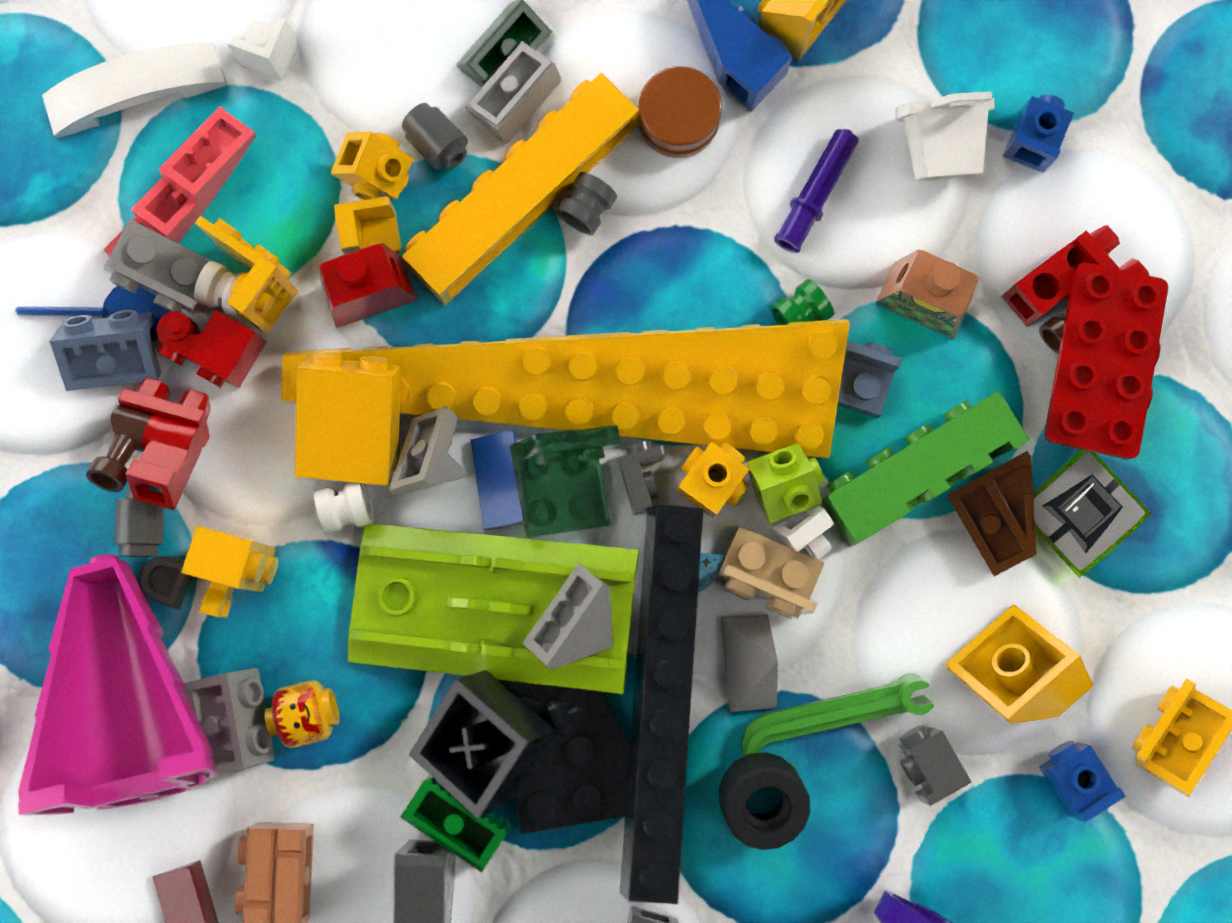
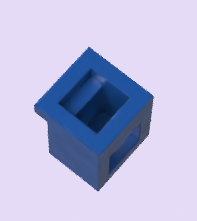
[1003,94,1074,173]
[1039,741,1126,822]

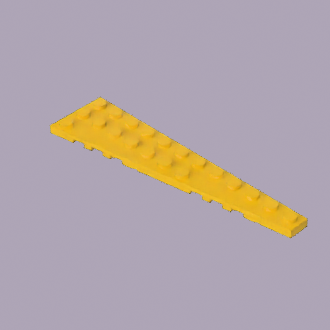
[281,319,850,458]

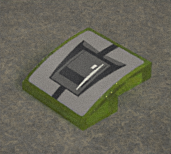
[1033,449,1152,578]

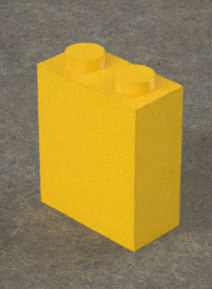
[295,351,402,486]

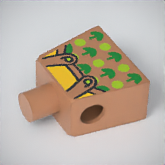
[875,250,979,339]

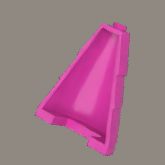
[18,555,217,815]

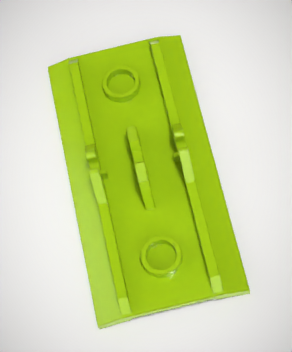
[348,524,640,694]

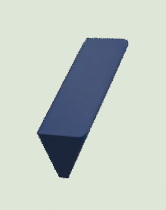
[471,429,530,530]

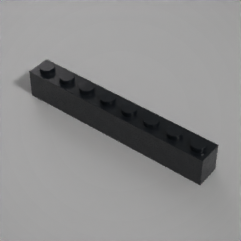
[620,504,703,904]

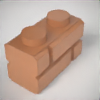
[235,822,314,923]

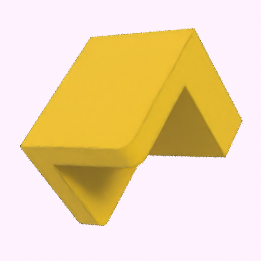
[334,196,402,255]

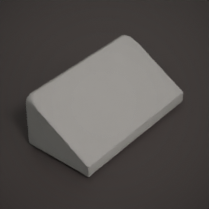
[465,41,561,144]

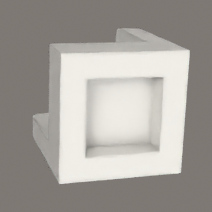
[228,17,298,81]

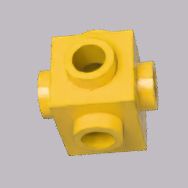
[330,131,414,200]
[676,441,750,518]

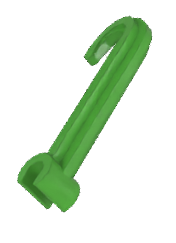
[741,674,934,772]

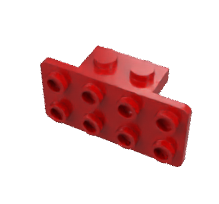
[1044,262,1169,460]

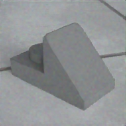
[388,406,469,496]

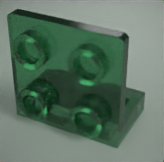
[510,426,621,538]

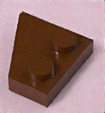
[947,451,1037,577]

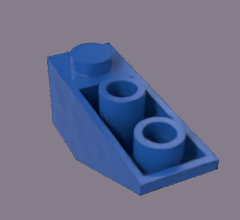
[687,0,792,111]

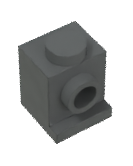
[899,725,972,806]

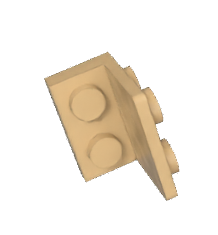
[717,526,825,619]

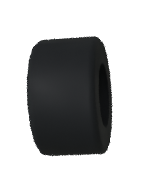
[718,752,810,850]

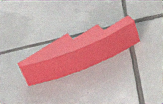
[104,107,256,257]

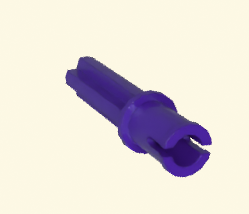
[774,128,859,253]

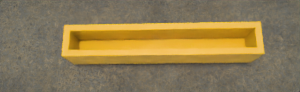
[402,72,639,306]

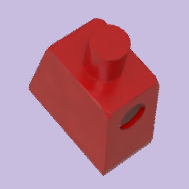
[319,243,418,328]

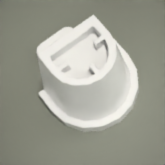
[895,92,995,181]

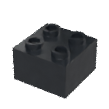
[408,670,556,819]

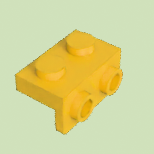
[1132,679,1232,798]

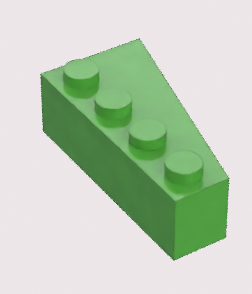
[821,391,1030,547]

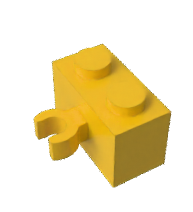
[181,525,278,618]

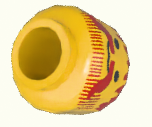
[264,680,340,748]

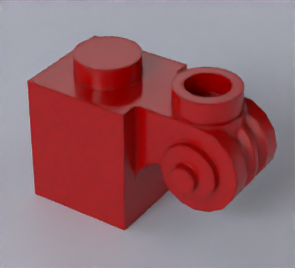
[157,310,267,388]

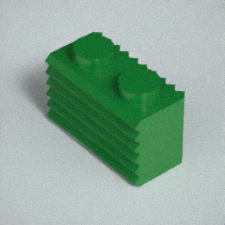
[400,775,511,873]

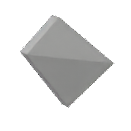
[523,563,613,669]
[721,614,778,712]

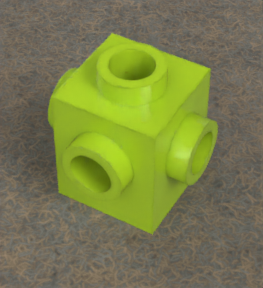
[746,443,824,524]

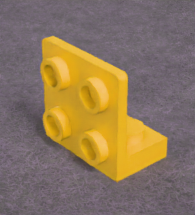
[195,216,298,334]

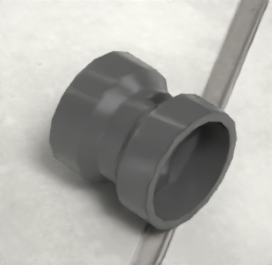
[556,172,617,236]

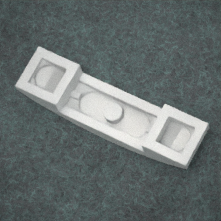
[42,42,227,139]

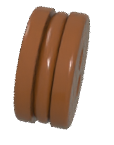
[638,66,722,158]

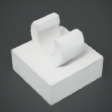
[772,506,834,560]

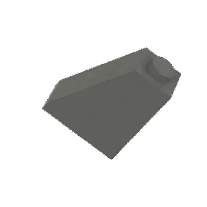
[394,839,456,923]

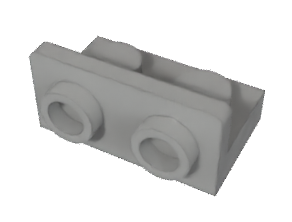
[104,219,211,312]
[184,668,275,777]

